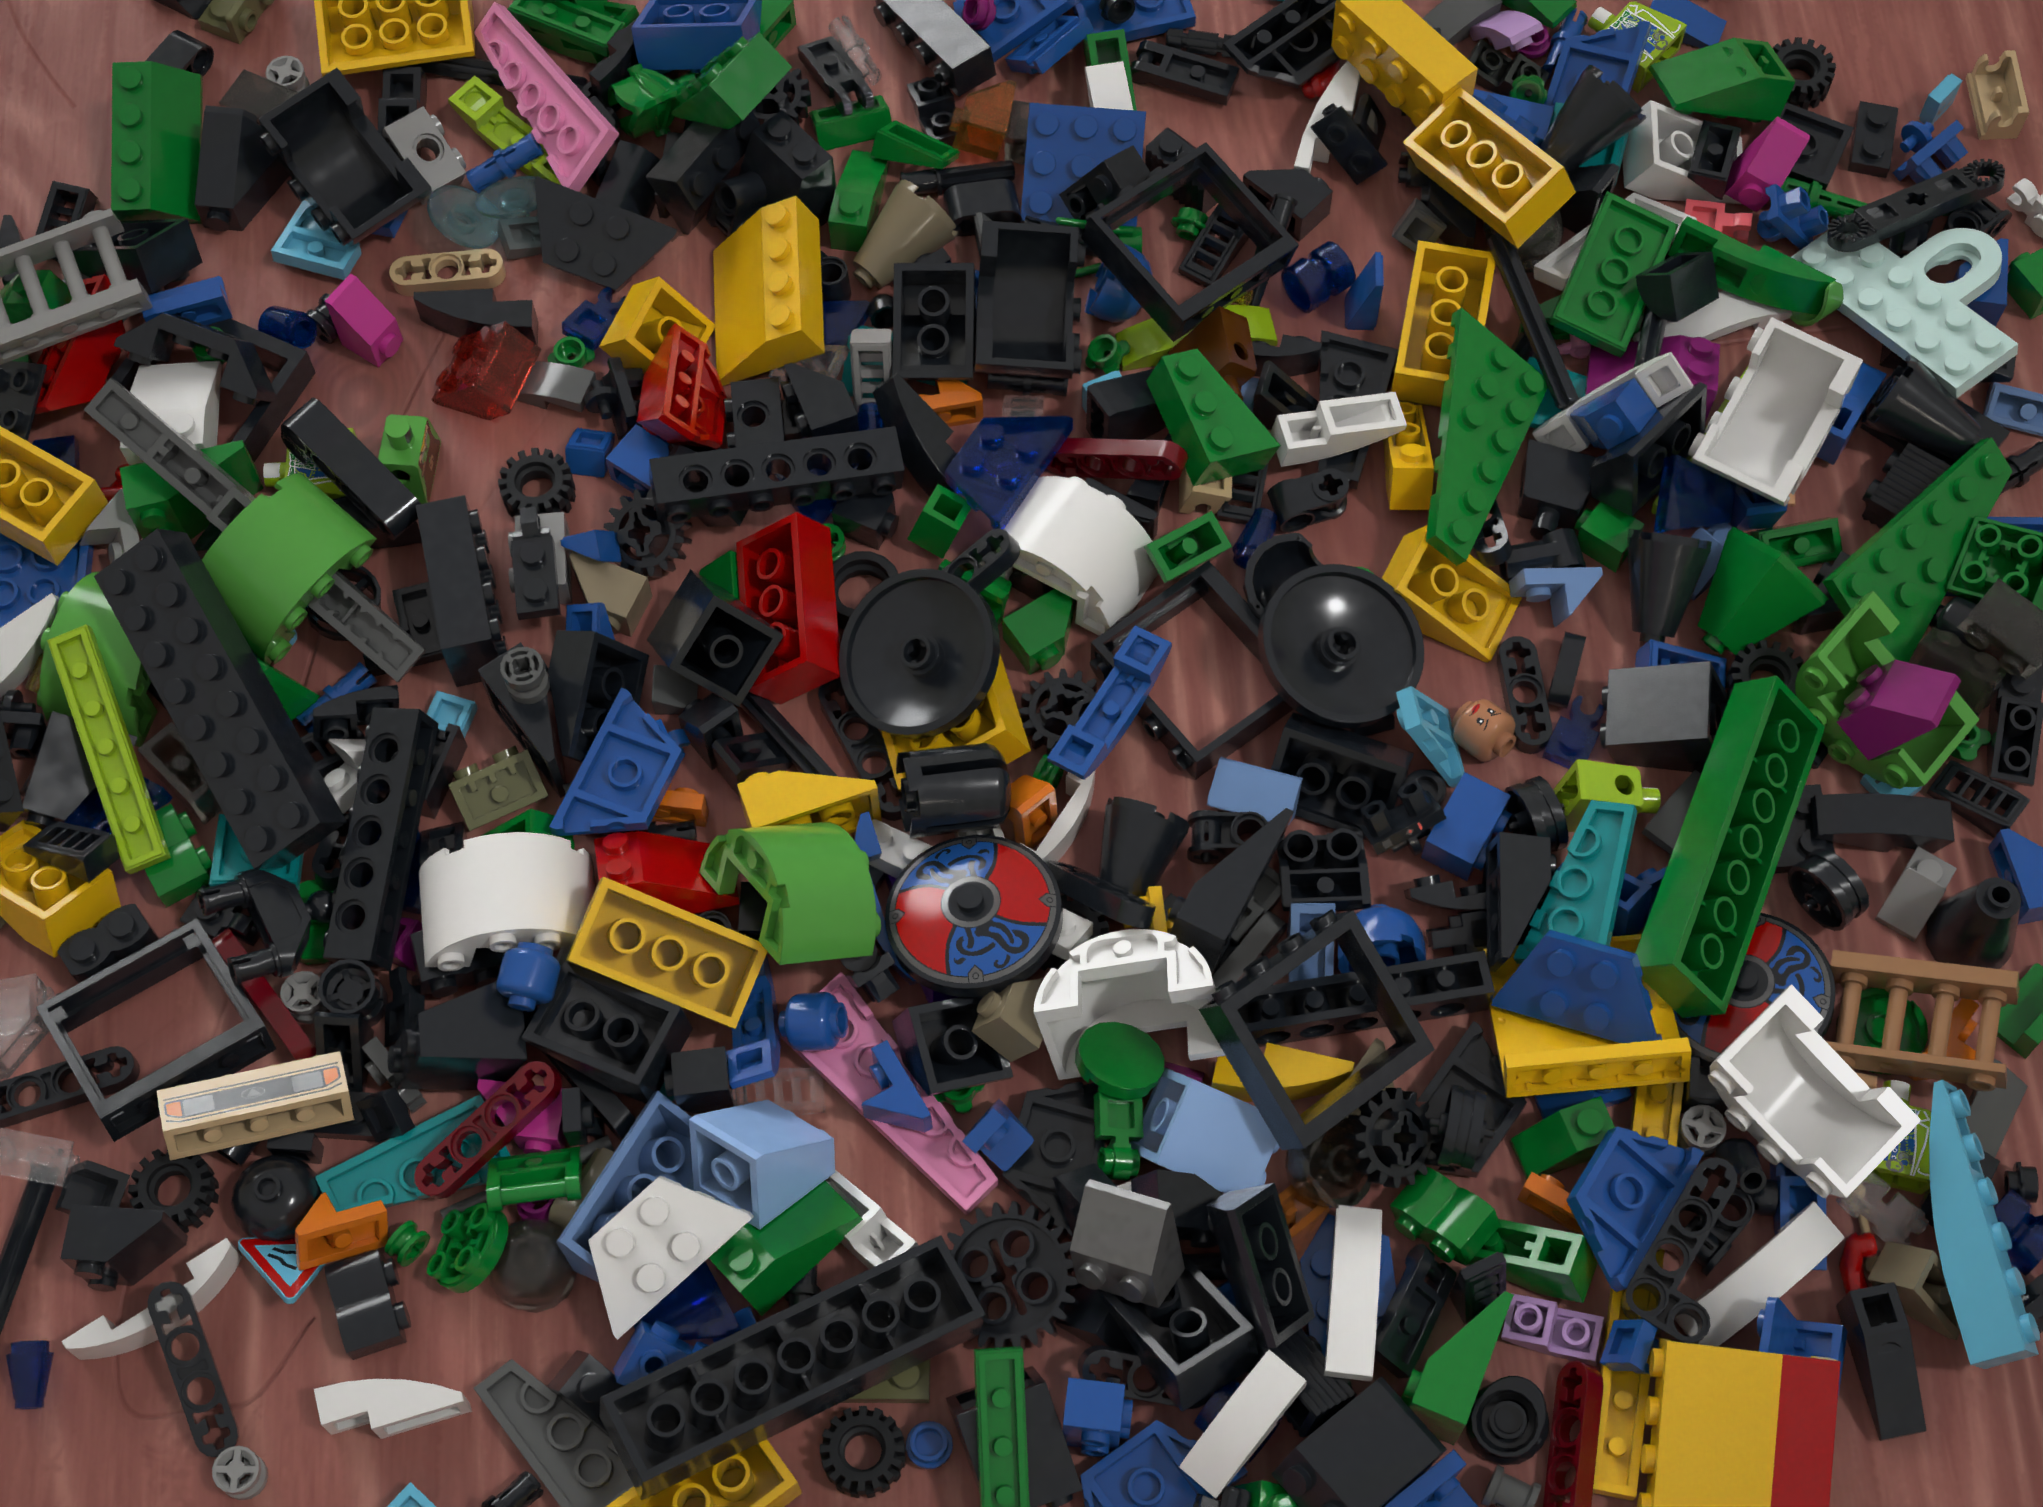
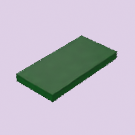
[1548,191,1679,358]

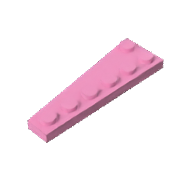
[474,2,619,192]
[780,972,999,1216]

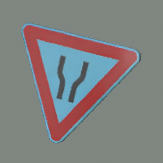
[238,1237,326,1304]

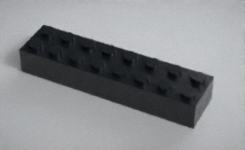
[94,528,347,869]
[599,1235,986,1501]

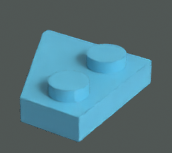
[271,200,362,280]
[1396,686,1465,788]

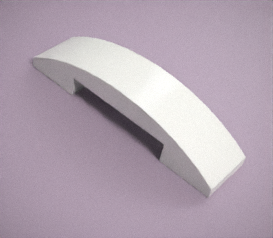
[1632,291,1793,342]
[1532,352,1694,452]
[1020,771,1095,864]
[1674,1201,1845,1346]
[62,1238,242,1360]

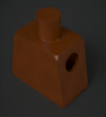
[1168,306,1257,401]

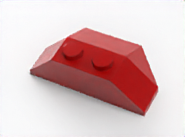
[35,274,126,414]
[637,323,727,449]

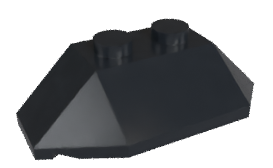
[1222,0,1341,89]

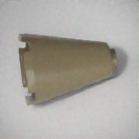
[852,179,958,289]

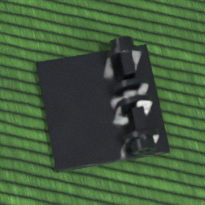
[0,361,47,441]

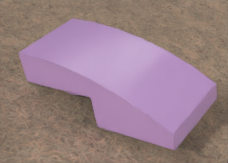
[1470,10,1544,52]
[1501,1293,1605,1367]

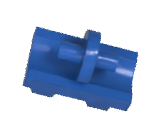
[1892,120,1968,184]
[1757,184,1829,250]

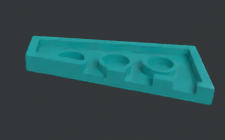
[1513,800,1637,964]
[315,1094,511,1212]

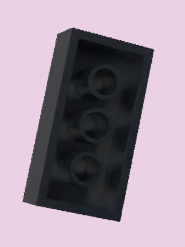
[416,495,508,687]

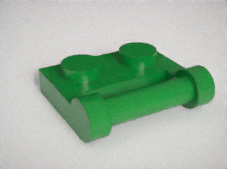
[486,1146,582,1212]

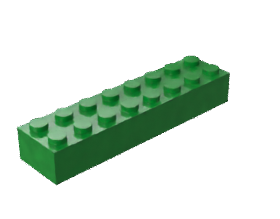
[1635,675,1825,1018]

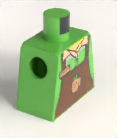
[378,414,441,504]

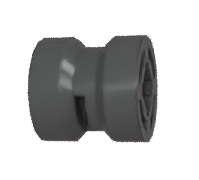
[500,647,550,704]

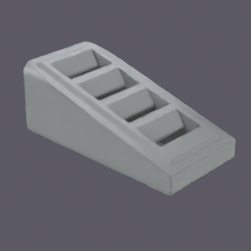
[850,329,893,415]

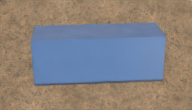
[556,1091,696,1282]

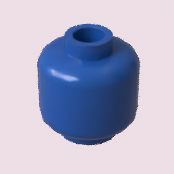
[496,942,561,1012]
[778,992,848,1052]

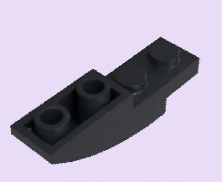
[1987,619,2043,787]

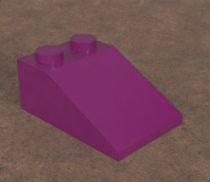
[1585,335,1720,423]

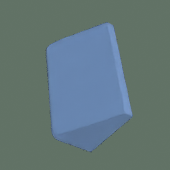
[1983,382,2043,437]
[1207,757,1303,826]

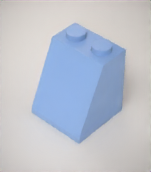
[1130,1067,1280,1193]
[689,1099,835,1230]

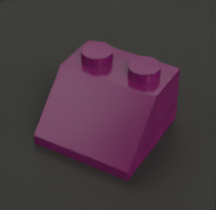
[1837,660,1961,761]

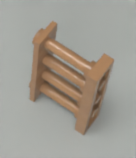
[1826,950,2020,1091]

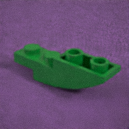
[1668,216,1836,315]

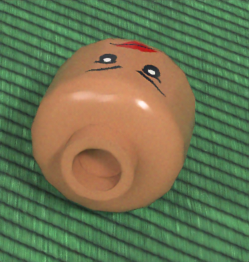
[1451,699,1516,762]

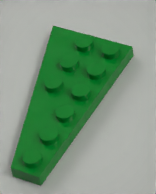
[1426,308,1548,566]
[1822,437,2013,662]

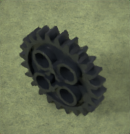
[947,1201,1083,1353]

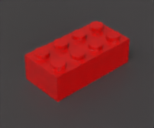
[736,512,840,705]

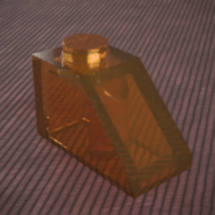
[949,80,1017,161]

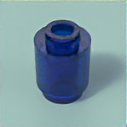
[258,306,317,349]

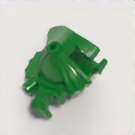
[608,63,700,139]

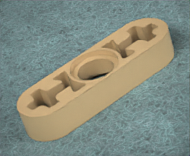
[389,248,506,296]

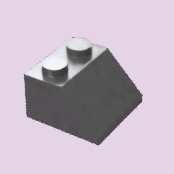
[1070,1179,1185,1308]

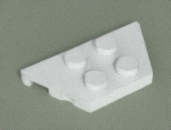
[588,1176,754,1340]

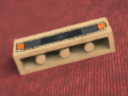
[157,1051,354,1161]

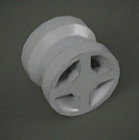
[266,56,310,103]
[280,971,329,1024]
[1677,1105,1726,1159]
[212,1445,268,1500]

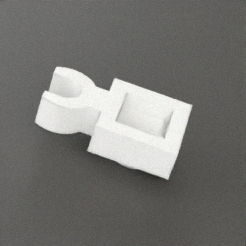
[2006,178,2043,238]

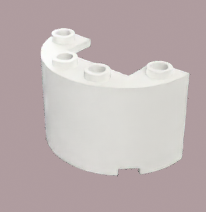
[1688,317,1863,507]
[980,476,1159,636]
[419,832,595,971]
[1034,929,1226,1080]
[1708,985,1921,1198]

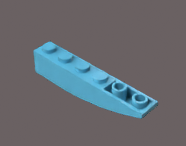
[1929,1080,2040,1369]

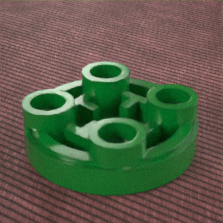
[426,1203,508,1293]

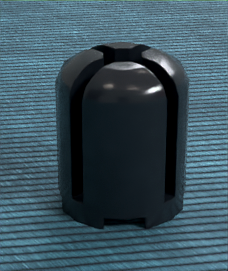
[896,743,1012,838]

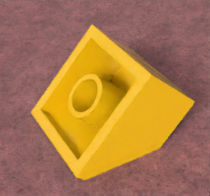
[599,276,715,374]

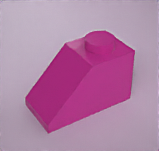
[1724,116,1810,212]
[325,273,403,368]
[477,1079,566,1154]

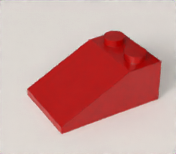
[594,830,740,914]

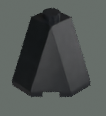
[195,105,290,232]

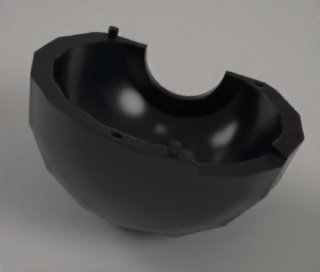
[1243,533,1323,620]

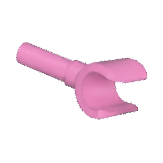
[1557,334,1591,359]

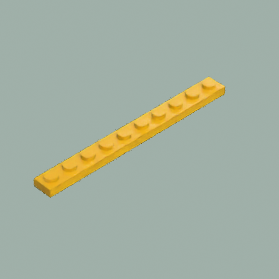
[1593,1082,1684,1501]

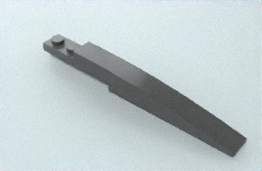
[84,378,426,682]

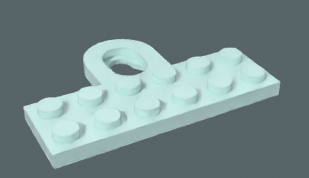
[1791,228,2018,399]

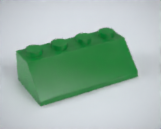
[111,61,203,224]

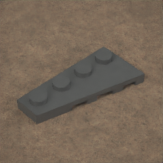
[474,1359,634,1507]

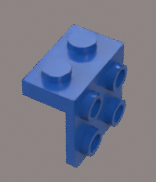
[1757,1297,1848,1396]

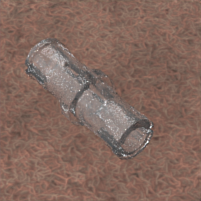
[828,16,882,86]

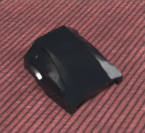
[1277,828,1371,912]

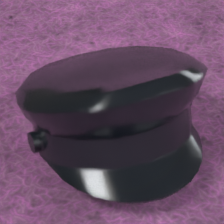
[1466,1376,1549,1465]

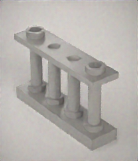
[0,208,153,365]

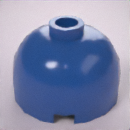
[1085,243,1152,322]
[1337,904,1426,974]

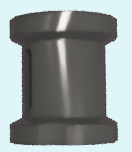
[1481,1464,1542,1507]

